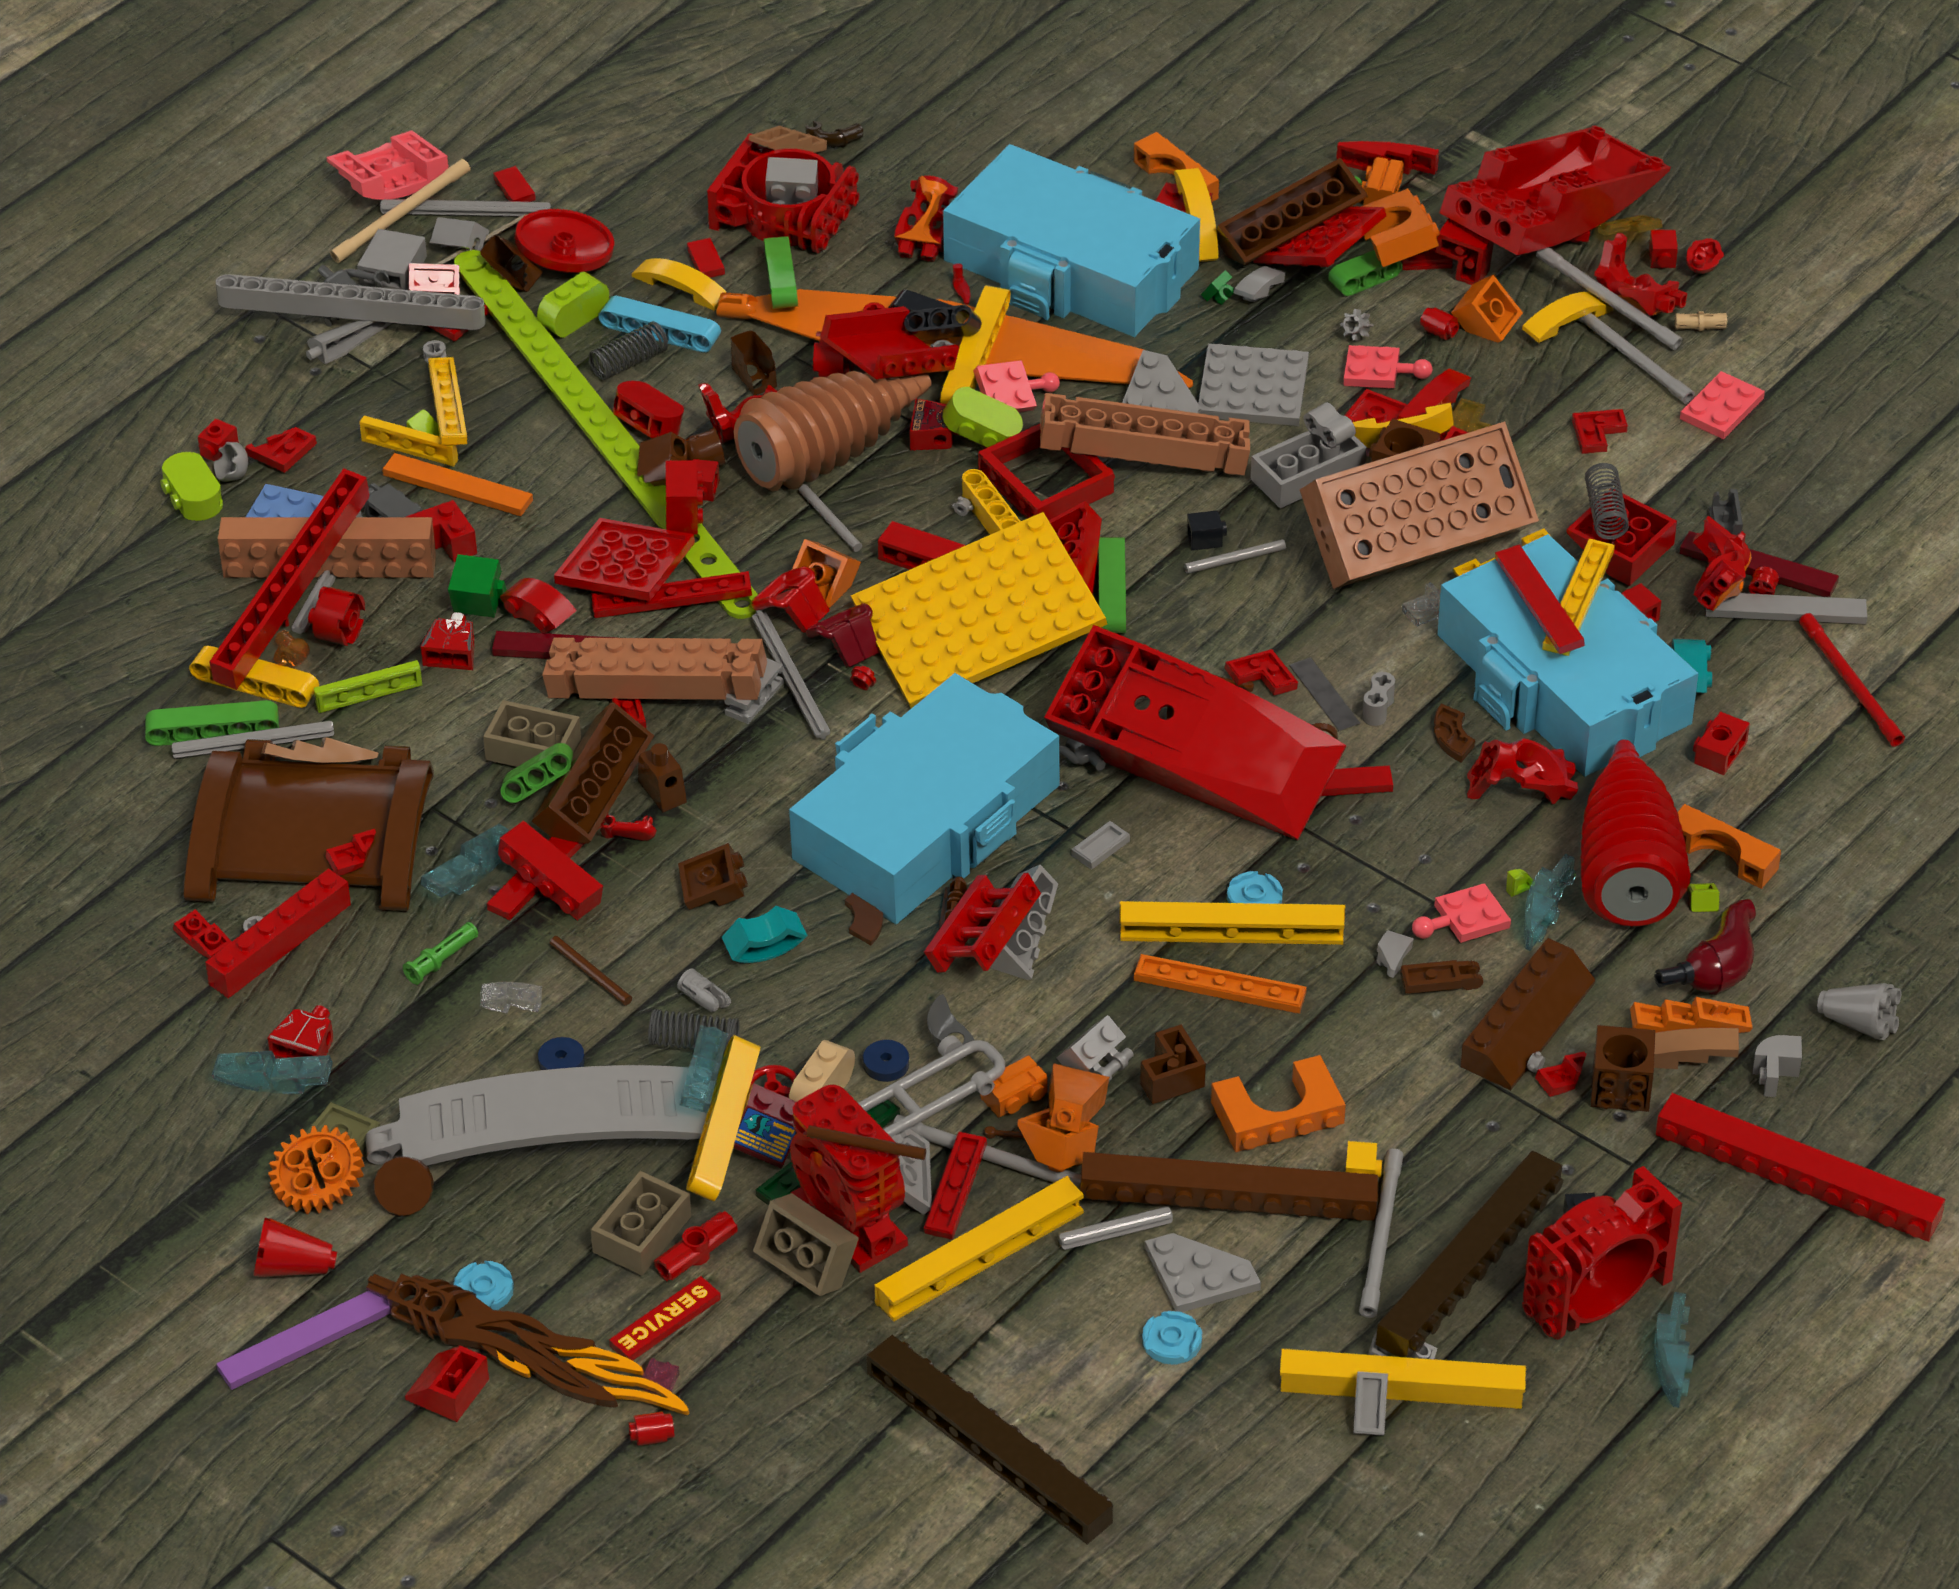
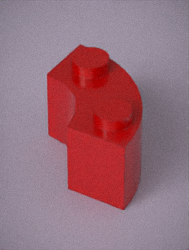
[499,578,577,633]

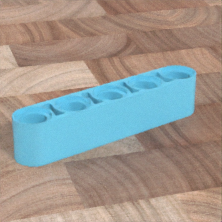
[599,296,721,352]

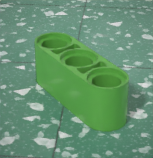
[1328,250,1402,296]
[501,743,573,803]

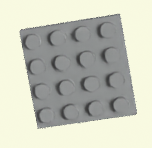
[1198,343,1309,426]

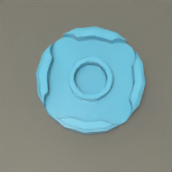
[1227,871,1283,904]
[454,1261,514,1310]
[1142,1311,1202,1365]

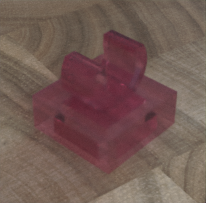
[640,1358,680,1394]

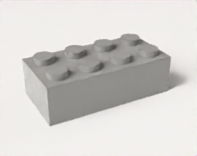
[1251,431,1366,508]

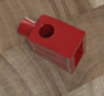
[268,1005,333,1072]

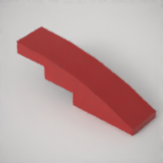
[1336,141,1439,175]
[1397,368,1471,420]

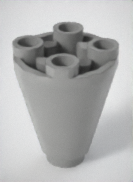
[1817,983,1901,1040]

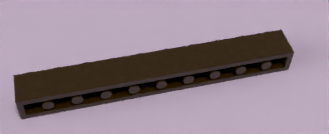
[1375,1150,1563,1358]
[866,1335,1113,1545]

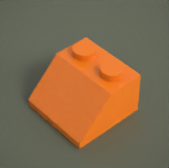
[1451,275,1523,343]
[788,539,861,608]
[1017,1108,1099,1172]

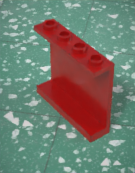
[820,306,960,379]

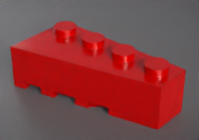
[1049,501,1102,595]

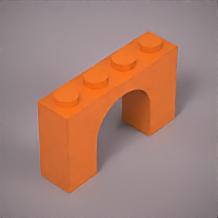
[1361,189,1440,267]
[1211,1055,1346,1152]

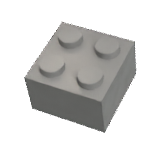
[766,157,818,205]

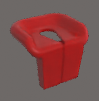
[751,566,830,633]

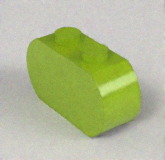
[537,272,609,338]
[943,387,1023,448]
[160,452,223,521]

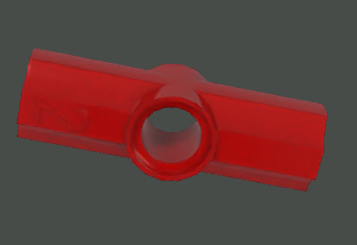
[654,1211,738,1281]

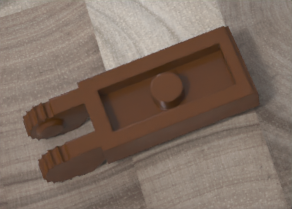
[1400,960,1484,994]

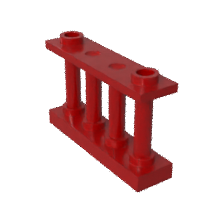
[924,873,1041,973]

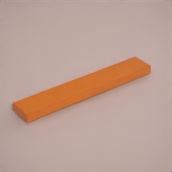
[382,453,533,516]
[1134,954,1307,1014]

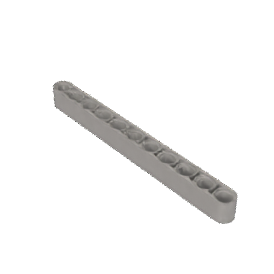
[216,274,486,330]

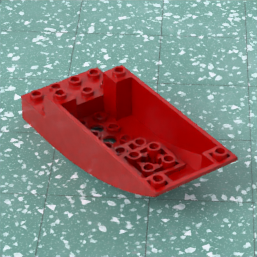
[1439,126,1671,256]
[1044,625,1346,841]

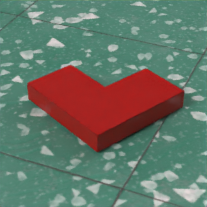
[1572,409,1628,454]
[1224,649,1298,696]

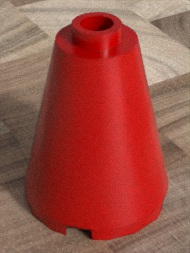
[253,1218,337,1277]

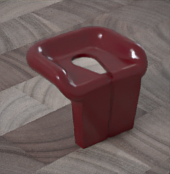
[806,603,880,668]

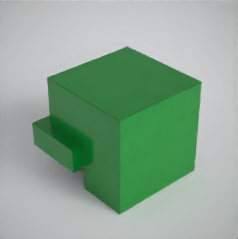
[448,554,507,618]

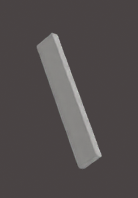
[1706,593,1867,624]

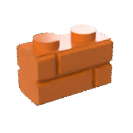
[1361,157,1404,205]
[980,1055,1048,1118]

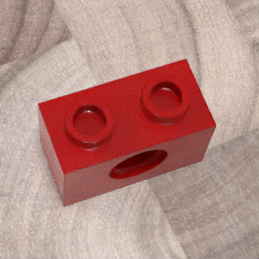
[1693,711,1750,775]

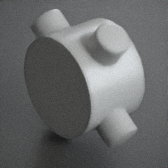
[952,496,974,516]
[1527,1052,1545,1073]

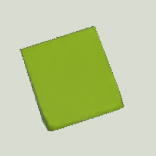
[406,409,440,436]
[1687,883,1719,912]

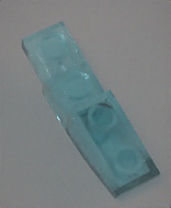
[421,824,510,897]
[1523,854,1576,951]
[679,1025,728,1113]
[212,1051,333,1094]
[1654,1292,1694,1408]

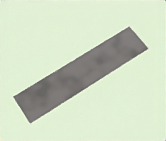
[1290,657,1360,731]

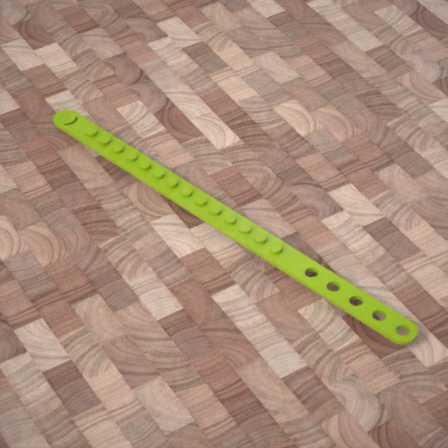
[454,250,758,619]

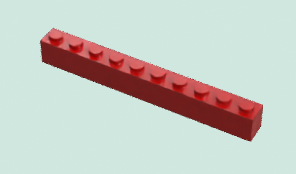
[209,468,370,690]
[1655,1093,1945,1242]

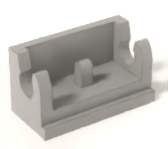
[430,217,490,251]

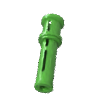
[403,922,478,985]

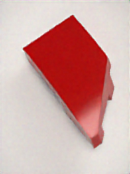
[325,829,376,876]
[1535,1051,1587,1097]

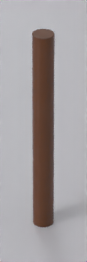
[550,936,632,1006]
[807,1125,926,1160]

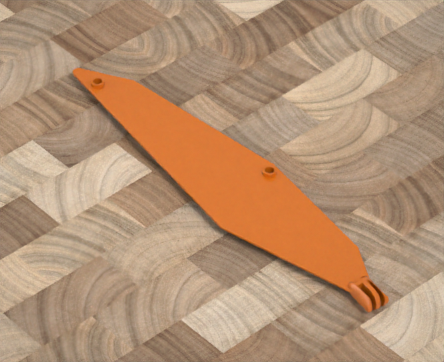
[716,289,1193,388]

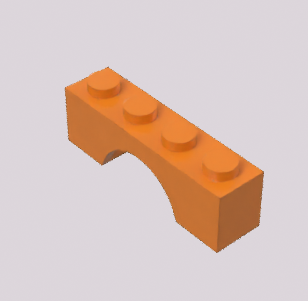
[1134,132,1219,202]
[1678,804,1781,889]

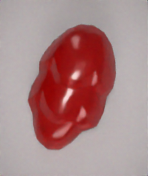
[1686,238,1724,274]

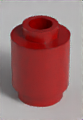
[1420,307,1459,340]
[628,1411,674,1446]

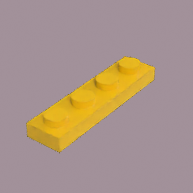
[359,415,458,467]

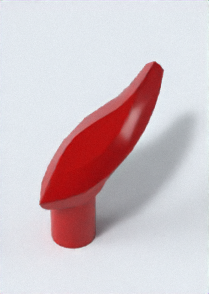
[953,263,970,305]

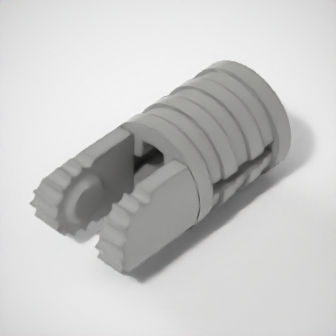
[677,969,731,1012]

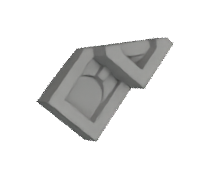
[1376,930,1414,978]

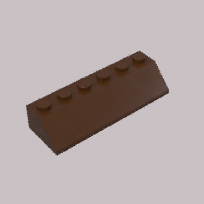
[1217,158,1368,265]
[532,702,654,844]
[1461,938,1595,1091]

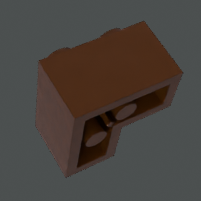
[1140,1024,1206,1104]

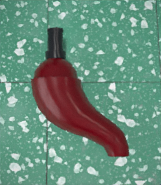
[1654,899,1756,995]

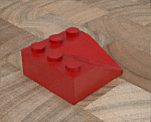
[1566,489,1677,586]

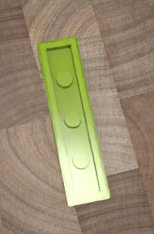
[314,660,422,713]

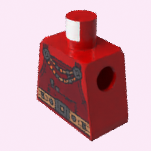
[910,399,959,450]

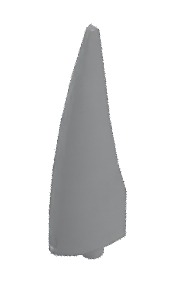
[306,320,392,364]

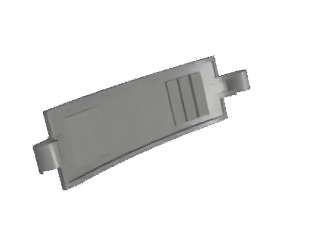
[365,1065,713,1166]

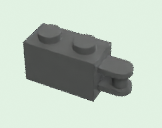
[365,483,423,517]

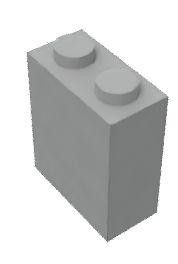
[357,229,427,290]

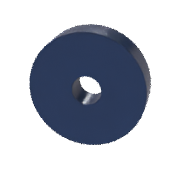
[538,1037,585,1070]
[863,1040,909,1082]

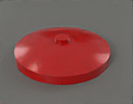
[515,209,614,272]

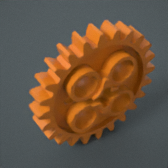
[268,1125,365,1214]

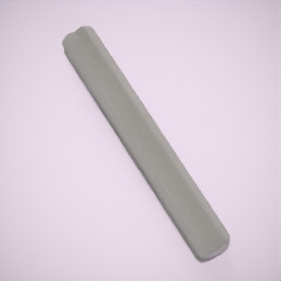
[292,570,337,634]
[1059,1206,1173,1250]

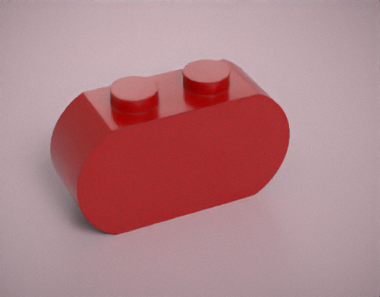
[613,381,684,438]

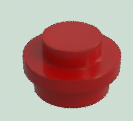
[850,666,876,690]

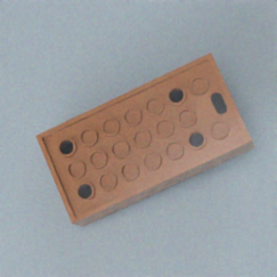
[1300,422,1539,589]

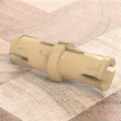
[1675,311,1727,331]

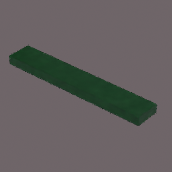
[755,1100,900,1206]

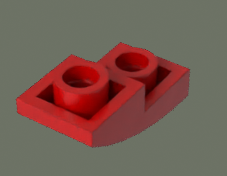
[173,909,232,959]

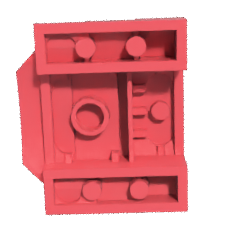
[326,130,449,200]

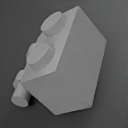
[1057,1015,1134,1082]

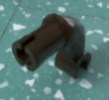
[805,121,864,147]

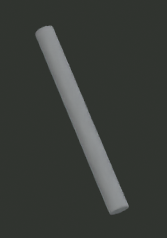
[799,484,862,552]
[1184,539,1286,574]

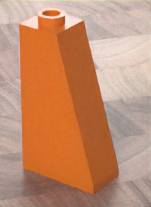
[1048,1064,1109,1133]

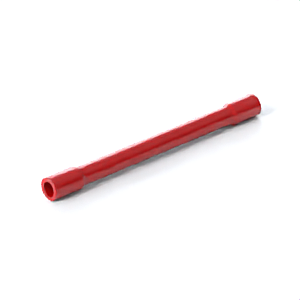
[1799,613,1905,747]

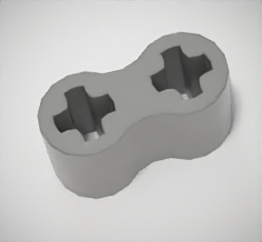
[1304,402,1356,448]
[1362,672,1395,726]

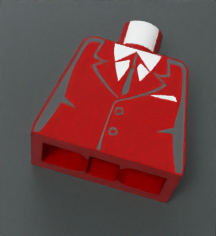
[421,612,475,670]

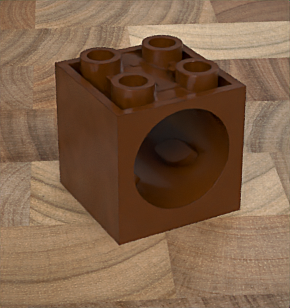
[1369,419,1440,462]
[1591,1025,1656,1112]

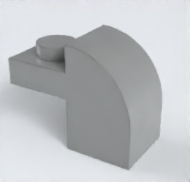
[1752,1035,1802,1097]

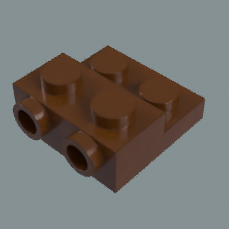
[678,843,748,910]

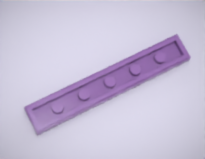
[216,1291,391,1390]

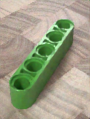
[764,236,798,309]
[1098,537,1126,634]
[145,700,279,746]

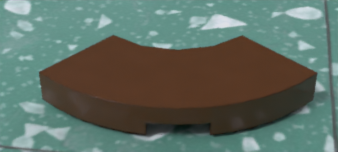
[1434,703,1475,763]
[845,893,883,945]

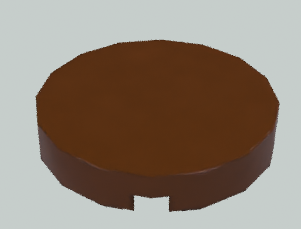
[374,1156,434,1215]

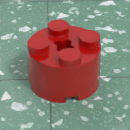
[813,331,854,378]
[308,586,365,646]

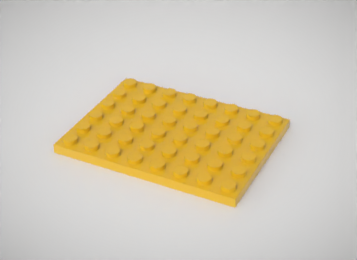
[851,512,1107,709]

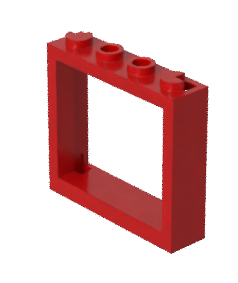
[978,424,1115,520]

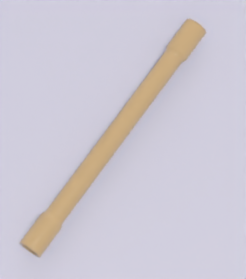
[330,159,471,263]

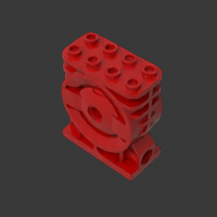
[707,133,859,253]
[790,1084,908,1273]
[1522,1166,1682,1340]

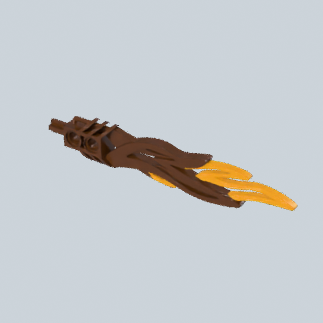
[366,1273,689,1415]

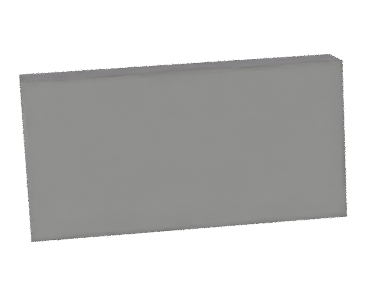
[1072,821,1130,870]
[1353,1371,1388,1436]

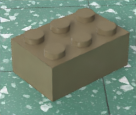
[483,700,581,772]
[591,1171,691,1276]
[753,1194,859,1296]

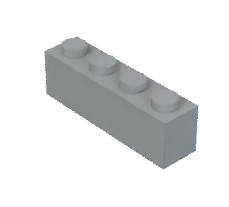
[990,865,1058,980]

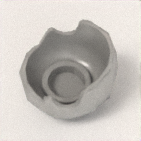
[213,442,248,482]

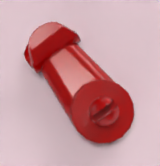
[600,815,657,841]

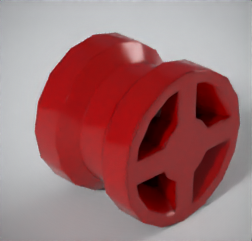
[1749,566,1779,595]

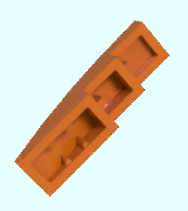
[1630,997,1753,1033]

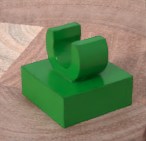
[1200,270,1234,305]

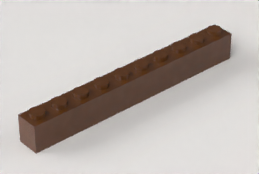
[1080,1152,1378,1221]

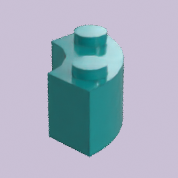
[1672,639,1712,693]
[722,906,808,963]

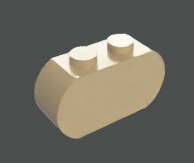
[789,1040,855,1102]

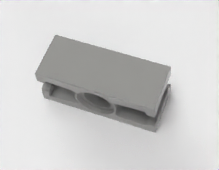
[724,658,784,724]

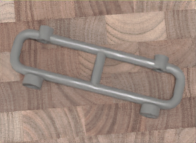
[858,1035,1005,1137]

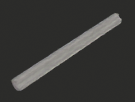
[172,720,334,759]

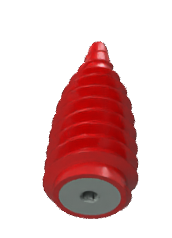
[1580,740,1691,926]

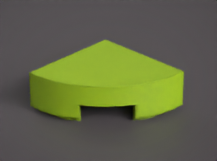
[1506,869,1535,897]

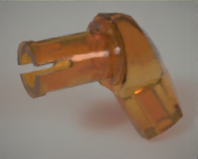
[273,630,310,669]

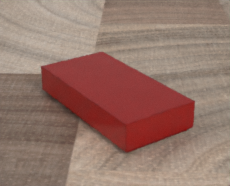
[493,166,536,202]
[687,238,725,278]

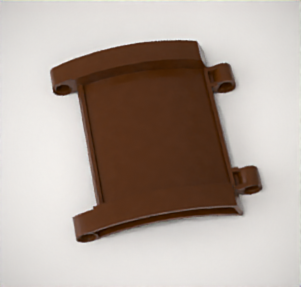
[184,739,434,911]

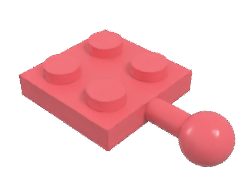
[1344,345,1433,388]
[973,360,1060,412]
[1412,883,1511,943]

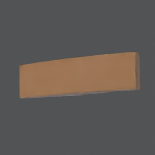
[749,126,827,153]
[261,737,378,763]
[1654,1028,1739,1069]

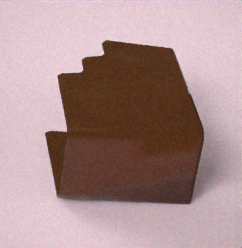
[480,235,543,292]
[731,330,777,395]
[637,432,688,486]

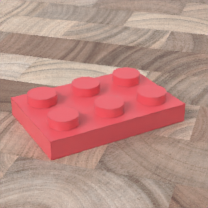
[1680,371,1765,440]

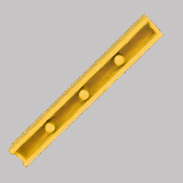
[1119,901,1345,945]
[874,1176,1084,1322]
[1280,1349,1526,1409]

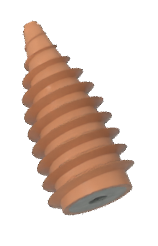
[734,371,931,491]

